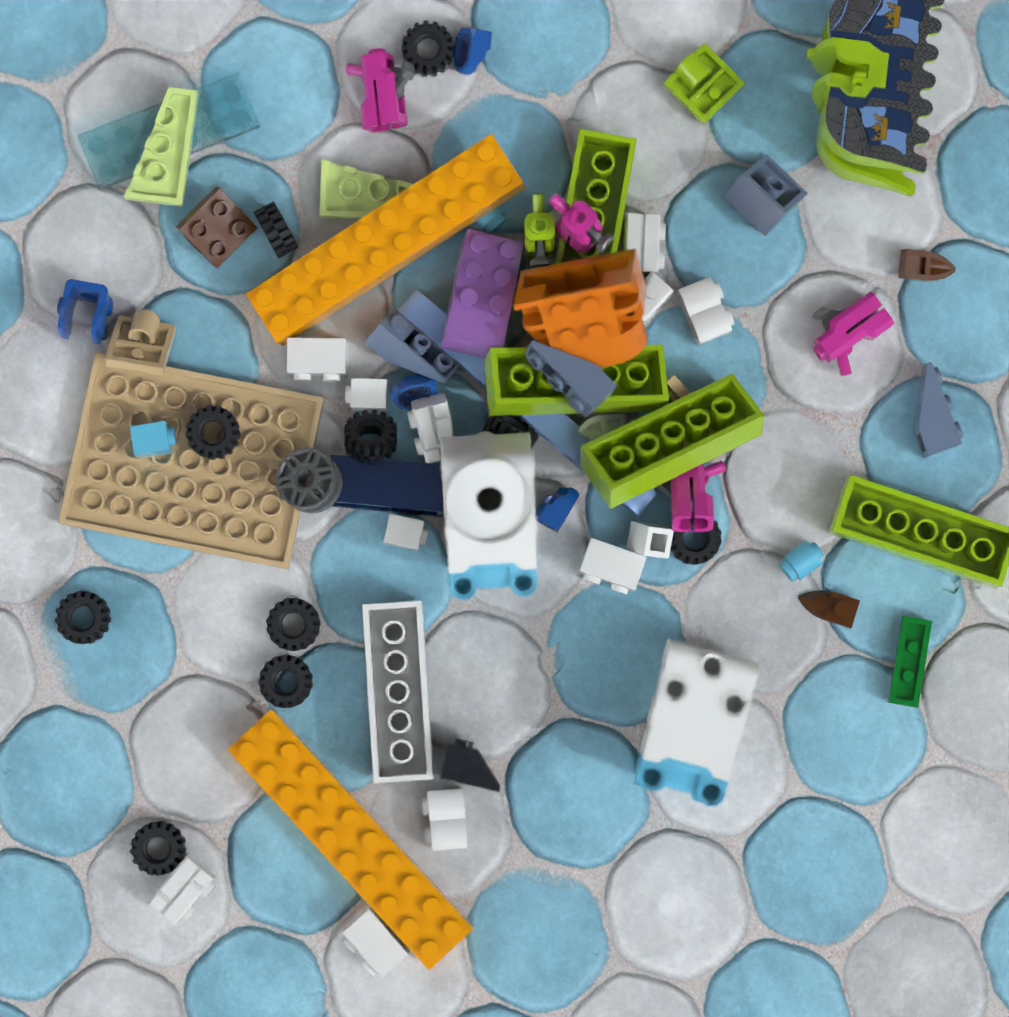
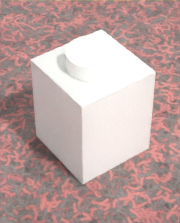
[345,378,388,412]
[384,514,429,551]
[626,521,674,559]

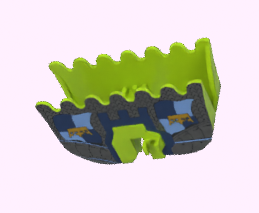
[807,0,945,197]

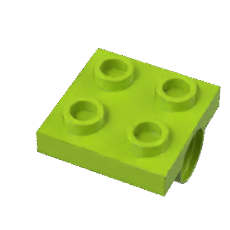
[663,43,745,126]

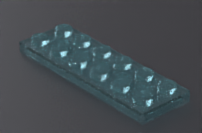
[77,72,261,190]

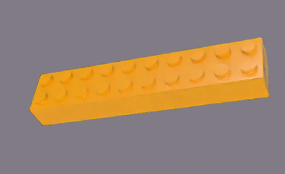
[246,133,526,346]
[228,709,474,971]

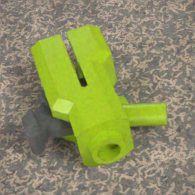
[524,193,555,267]

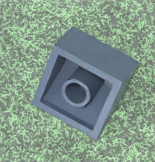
[723,154,808,236]

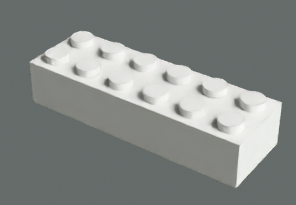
[362,601,434,783]

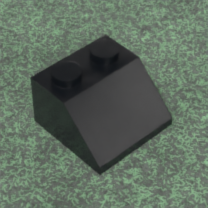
[440,738,500,792]

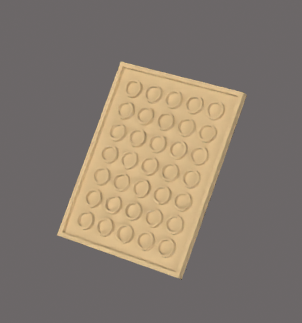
[58,352,324,570]

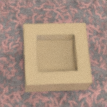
[667,375,690,402]

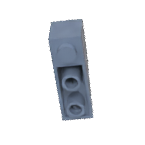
[365,308,460,384]
[525,341,617,417]
[914,362,963,458]

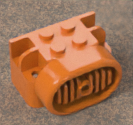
[513,248,648,368]

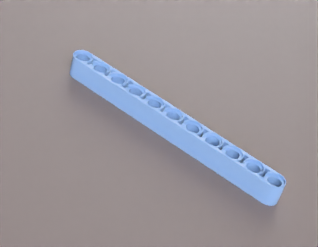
[397,290,657,516]

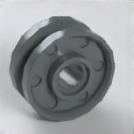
[276,447,343,514]

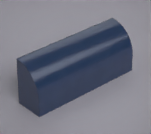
[330,455,444,517]

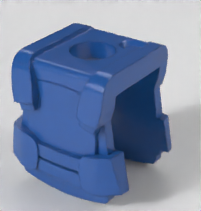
[57,279,113,345]

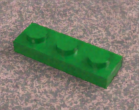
[887,616,932,708]

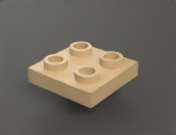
[105,309,176,376]

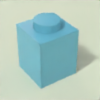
[130,421,177,458]

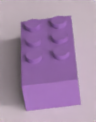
[440,229,524,358]

